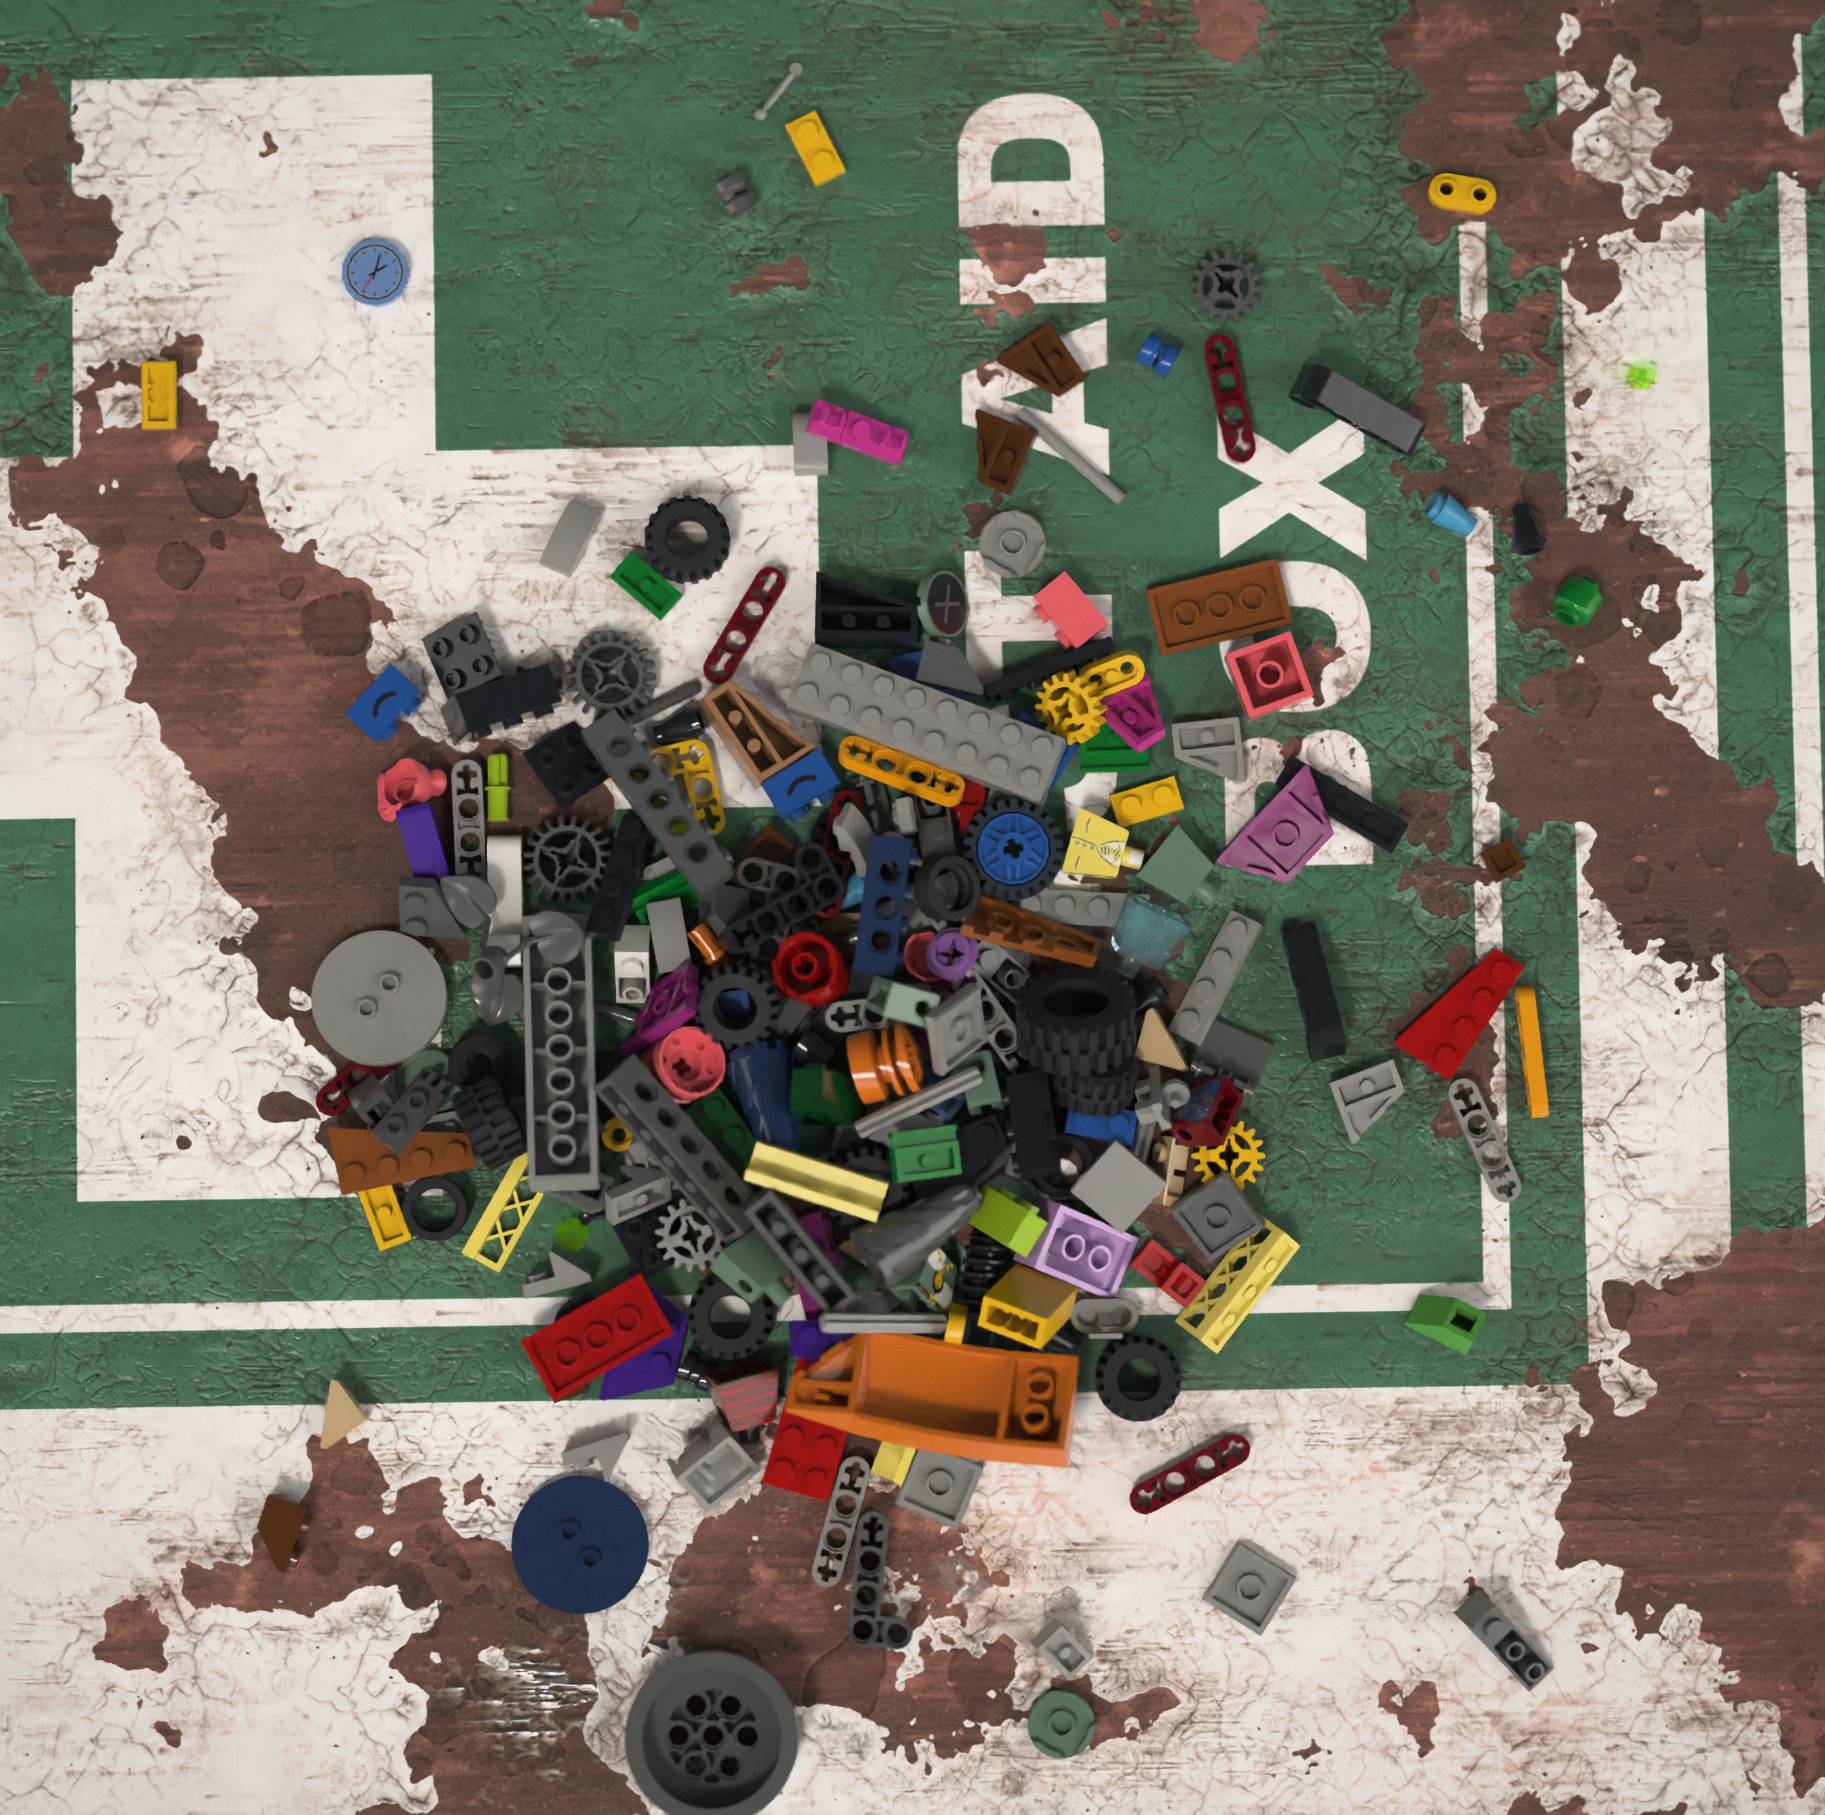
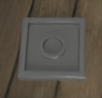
[1169,1169,1265,1262]

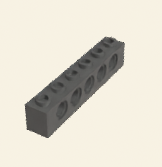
[581,709,734,900]
[593,1054,756,1244]

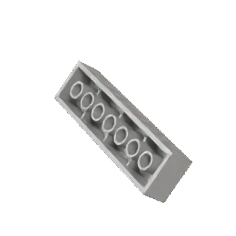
[786,642,1067,808]
[522,913,600,1192]

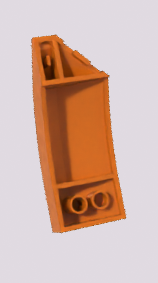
[785,1333,1079,1468]

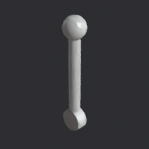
[754,63,803,121]

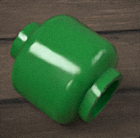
[1552,576,1603,627]

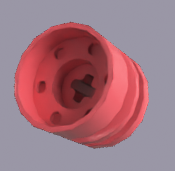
[640,1026,726,1108]

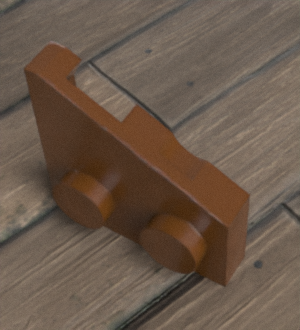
[996,322,1088,398]
[975,409,1038,496]

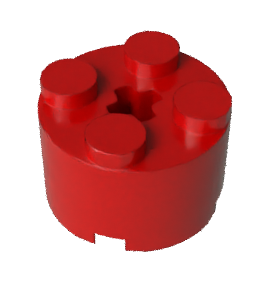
[772,932,850,1007]

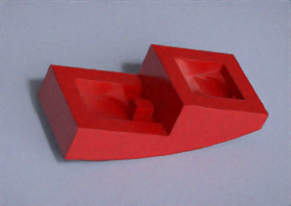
[1128,1237,1207,1309]

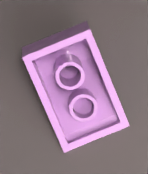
[1013,1196,1139,1299]

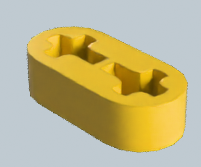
[944,1302,968,1345]

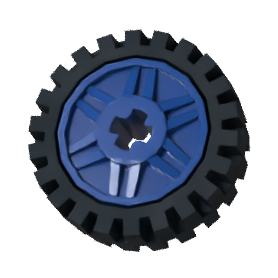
[962,799,1063,901]

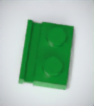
[1079,723,1149,774]
[632,868,699,925]
[888,1124,962,1183]

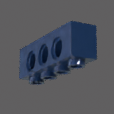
[853,835,917,977]

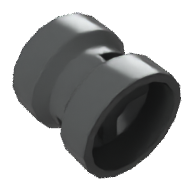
[712,172,757,219]

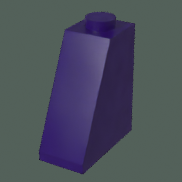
[395,802,452,896]

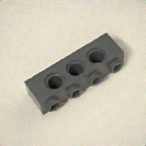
[743,1186,857,1312]

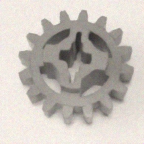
[655,1198,726,1272]

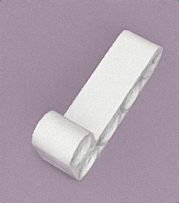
[486,835,524,968]

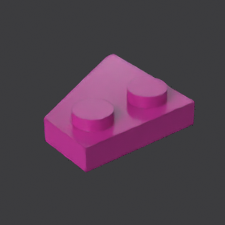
[1100,673,1165,753]

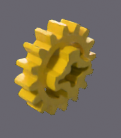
[1035,670,1108,745]
[1191,1121,1266,1190]

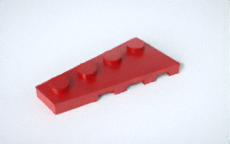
[1392,948,1524,1081]

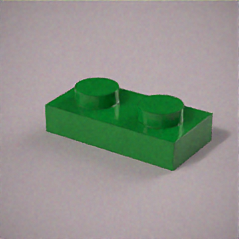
[609,551,684,622]

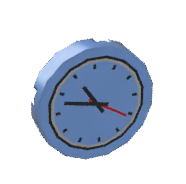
[342,239,410,307]

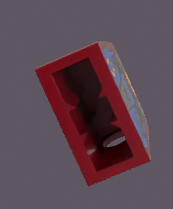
[1165,1075,1244,1147]

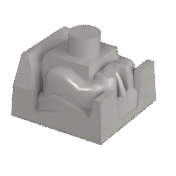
[666,1417,762,1512]

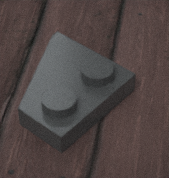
[399,876,467,939]

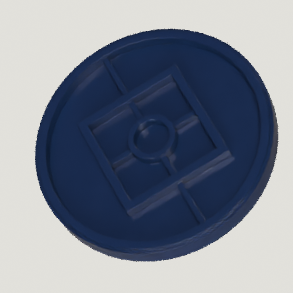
[511,1476,649,1614]

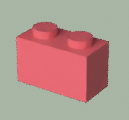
[1032,571,1108,650]

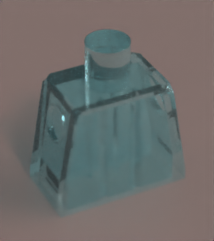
[1111,891,1191,979]

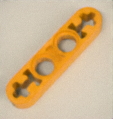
[838,736,965,807]
[1515,985,1549,1119]

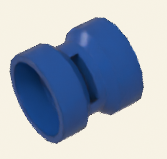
[1135,332,1181,378]

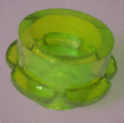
[1625,366,1658,390]
[555,1218,589,1252]

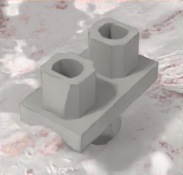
[1135,1065,1190,1131]

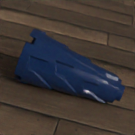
[725,1040,801,1153]

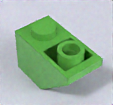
[1404,1294,1487,1356]

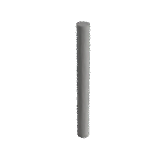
[1016,406,1126,505]

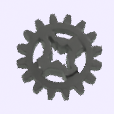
[1188,250,1262,326]

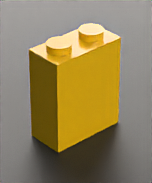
[978,1263,1078,1349]

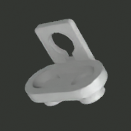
[1070,1299,1139,1339]

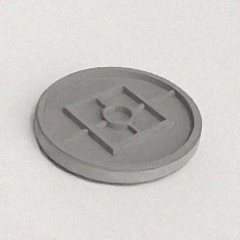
[311,930,448,1066]

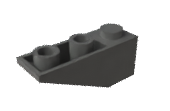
[910,772,956,863]
[953,939,1037,1006]
[1454,1589,1554,1692]

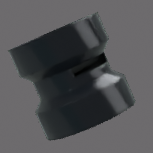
[674,1349,720,1395]

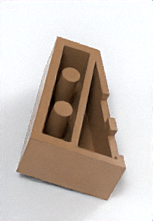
[699,680,815,790]

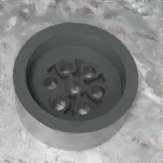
[625,1647,800,1815]

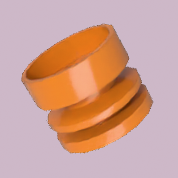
[847,1022,924,1104]

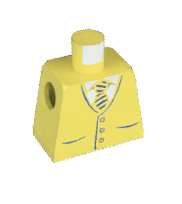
[1061,808,1145,879]

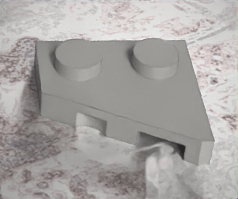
[1328,1058,1405,1144]

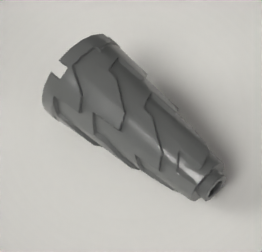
[850,1183,983,1291]

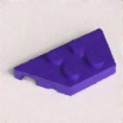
[599,1271,688,1401]

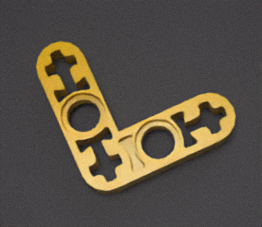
[633,739,726,836]

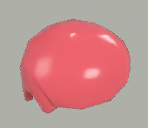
[902,931,953,983]

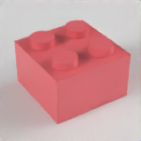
[1224,631,1314,722]

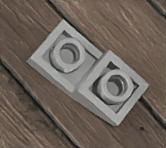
[540,499,601,578]
[889,797,918,838]
[833,802,874,878]
[646,896,692,974]

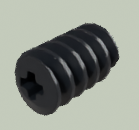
[955,1235,1009,1307]

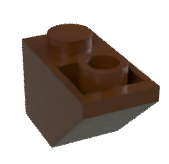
[257,1493,313,1573]

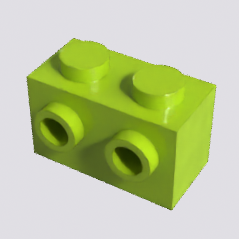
[967,1184,1048,1258]

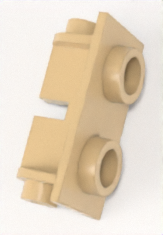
[1150,1136,1190,1206]

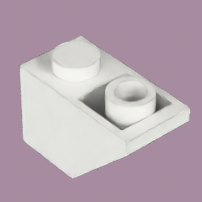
[614,925,651,1003]

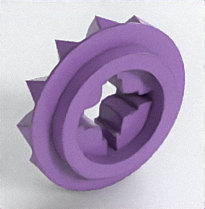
[926,928,980,982]

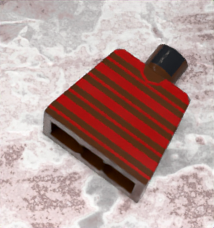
[705,1357,778,1444]

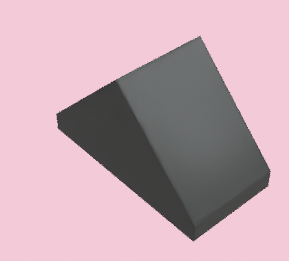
[346,1074,395,1130]

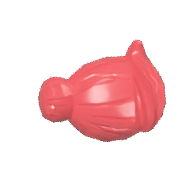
[377,758,447,822]

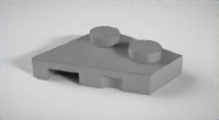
[1171,717,1246,783]

